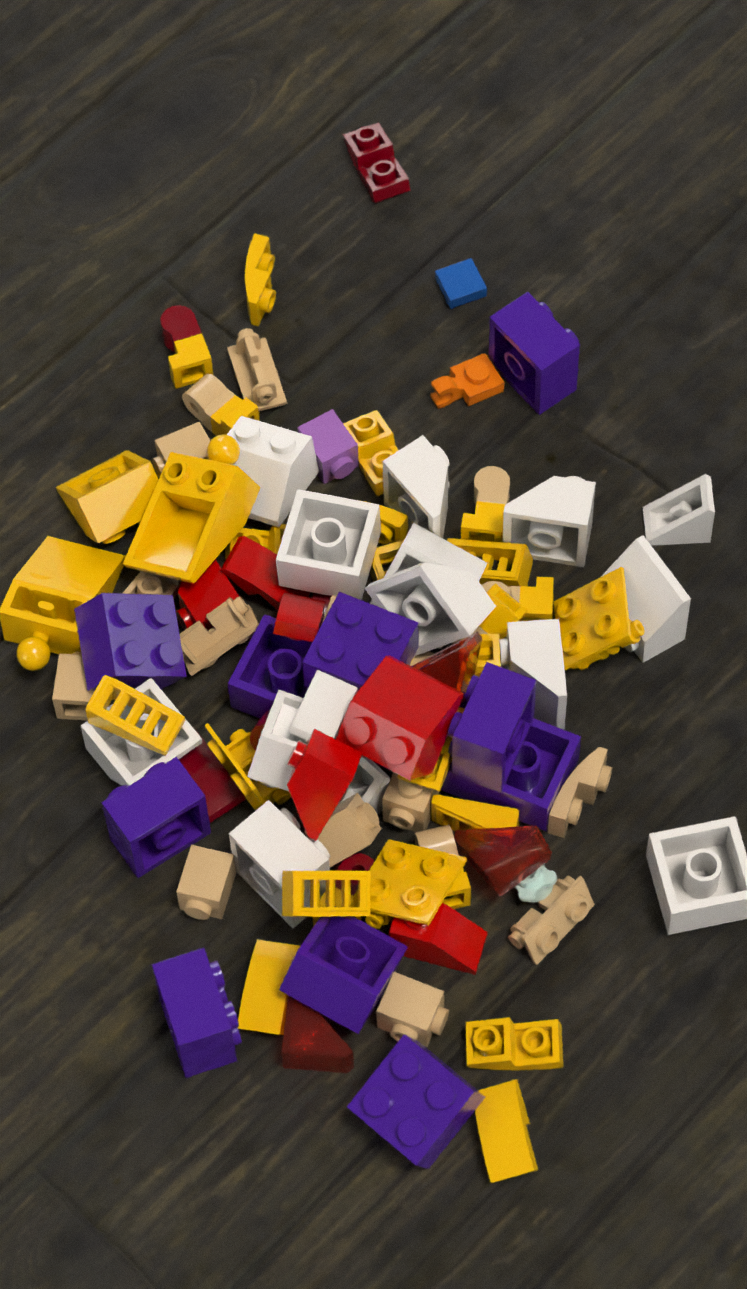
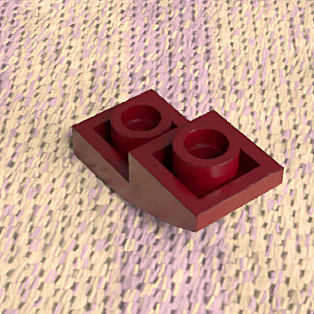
[343,123,410,203]
[179,730,246,823]

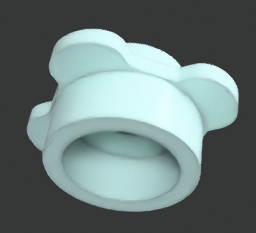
[506,857,557,903]

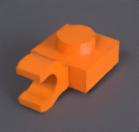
[430,353,505,408]

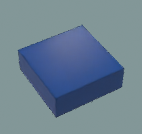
[435,258,487,309]

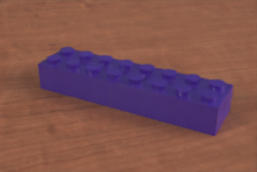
[228,614,581,831]

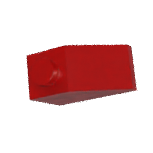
[176,559,239,631]
[286,728,362,841]
[389,903,488,975]

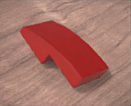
[220,536,311,610]
[273,592,326,642]

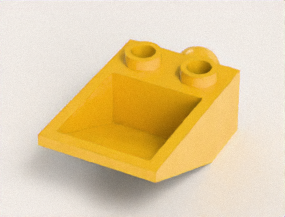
[123,434,261,583]
[0,536,126,671]

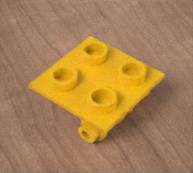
[554,567,645,671]
[204,723,291,811]
[351,839,467,929]

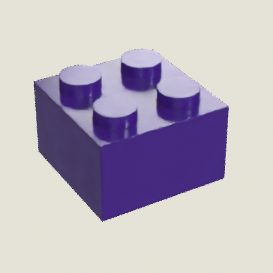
[489,292,580,415]
[302,592,419,691]
[74,593,187,691]
[448,662,536,793]
[102,757,211,878]
[279,916,408,1034]
[152,948,242,1078]
[347,1034,485,1169]

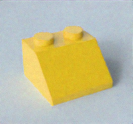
[56,450,159,544]

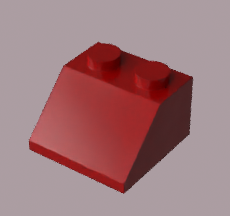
[336,655,464,780]

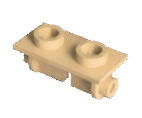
[227,328,287,411]
[180,596,259,676]
[508,876,595,966]

